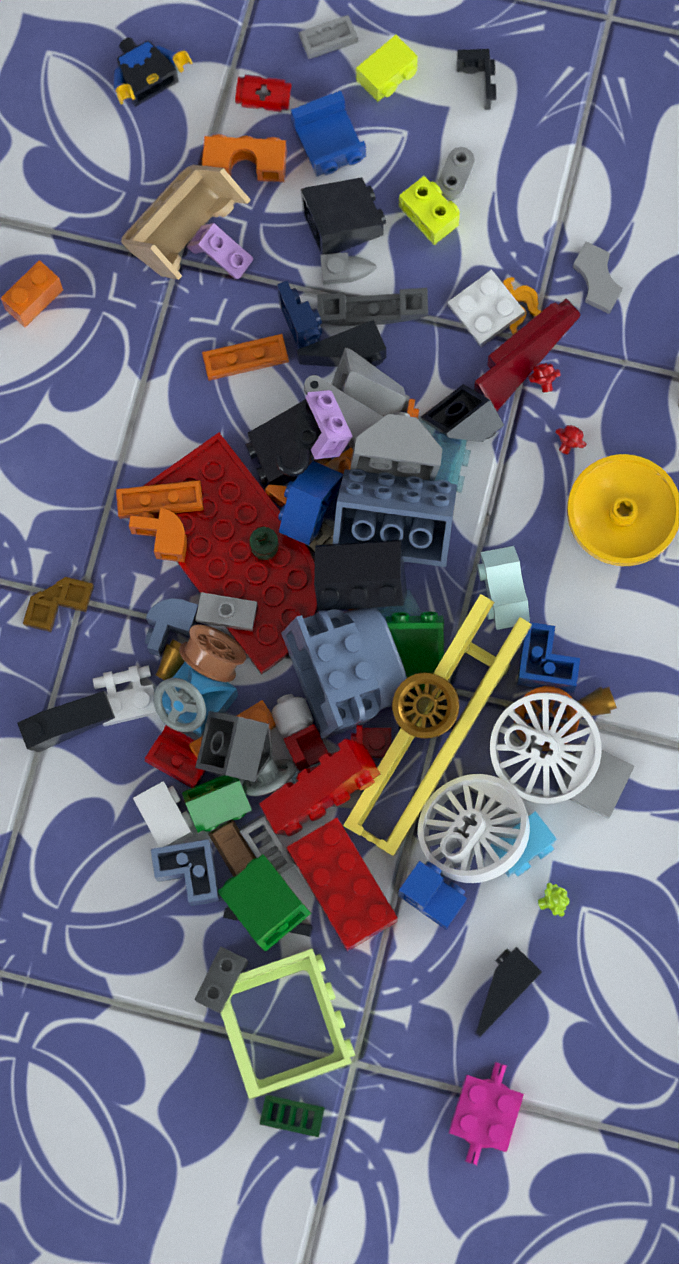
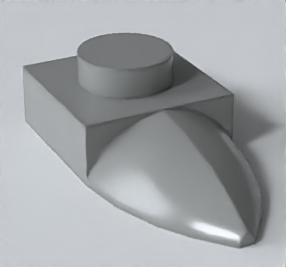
[320,252,376,285]

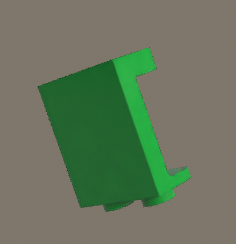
[386,611,444,690]
[217,854,312,952]

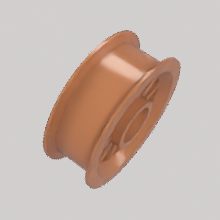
[179,625,246,682]

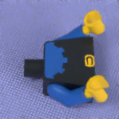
[113,37,193,107]

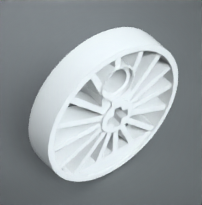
[490,692,602,804]
[418,774,530,883]

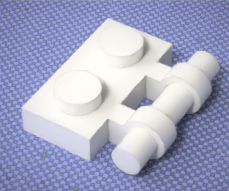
[93,665,157,726]

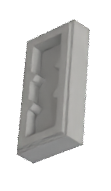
[299,15,358,60]
[196,592,258,631]

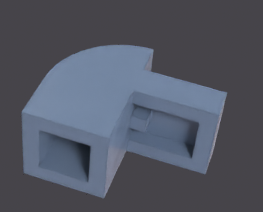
[145,598,198,657]

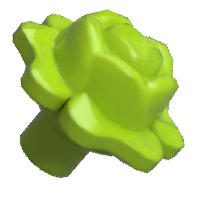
[538,883,569,917]

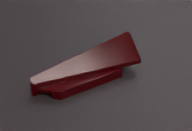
[474,298,580,411]

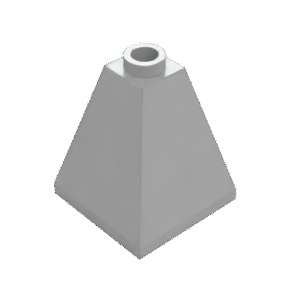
[331,348,409,417]

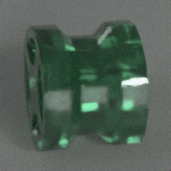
[250,527,279,560]

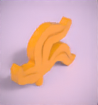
[503,277,542,334]

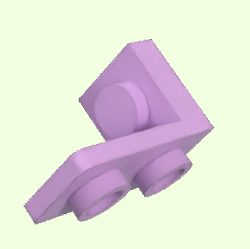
[186,223,253,279]
[306,390,353,459]

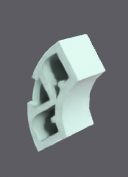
[477,546,530,630]

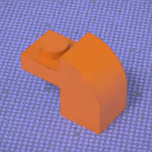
[129,508,187,562]

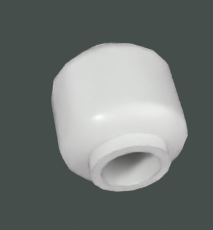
[271,694,314,736]

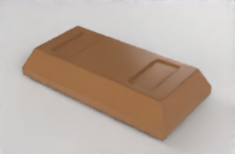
[208,820,256,877]

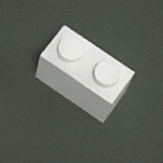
[133,781,195,847]

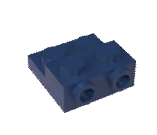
[277,280,323,349]

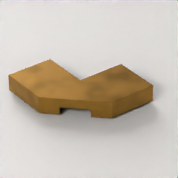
[23,577,94,632]

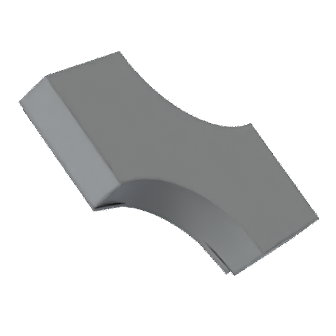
[573,241,623,314]

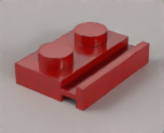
[145,725,206,788]

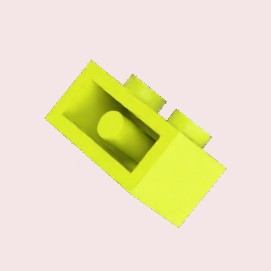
[399,176,460,245]

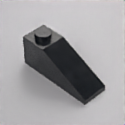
[297,320,387,367]
[17,691,115,752]
[475,947,542,1038]

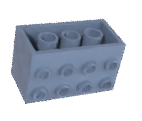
[333,469,458,567]

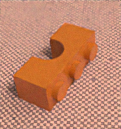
[202,134,287,182]

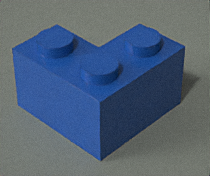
[278,461,343,545]
[517,622,580,693]
[398,861,467,930]

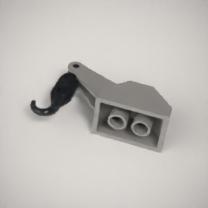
[276,375,442,481]

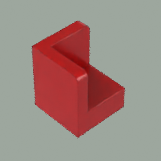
[283,724,328,772]

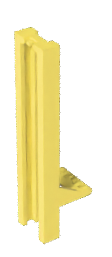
[343,594,532,856]

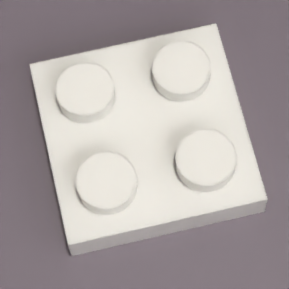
[448,270,525,347]

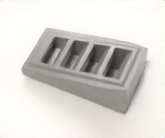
[239,814,295,874]

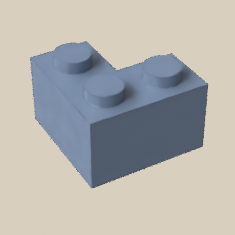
[151,839,220,906]

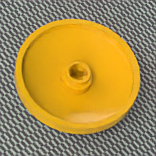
[567,454,679,566]

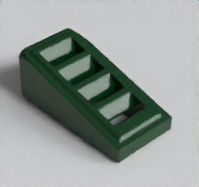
[259,1095,325,1138]

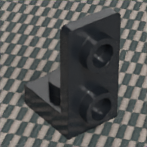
[456,49,496,110]

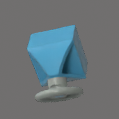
[153,662,238,737]

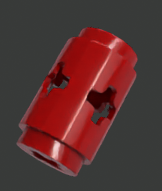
[235,74,292,112]

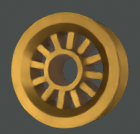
[392,673,459,738]

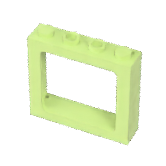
[221,949,355,1100]

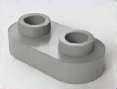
[438,147,475,200]

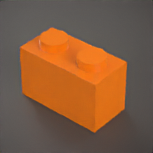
[0,260,63,327]

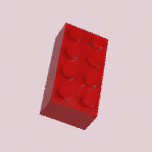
[286,817,398,952]

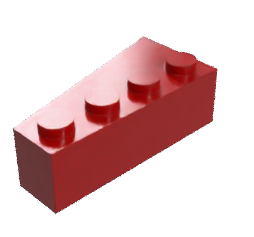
[259,739,381,837]

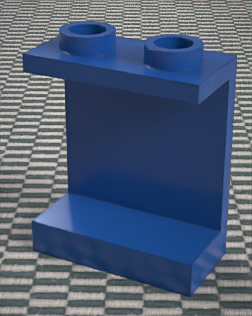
[291,90,366,177]

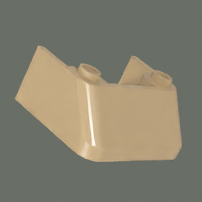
[121,165,251,280]

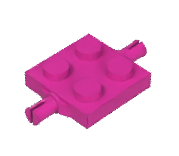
[448,1062,524,1165]

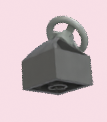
[196,711,296,796]

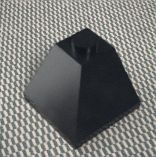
[421,384,504,442]

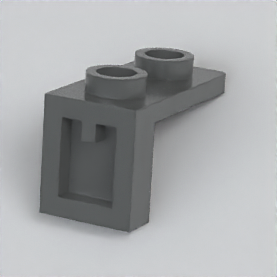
[195,946,249,1013]

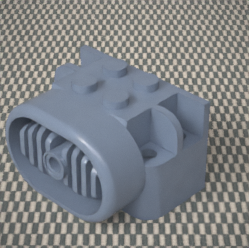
[281,608,407,740]

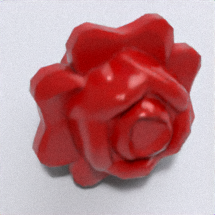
[528,363,561,393]
[555,425,587,455]

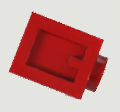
[351,725,391,758]

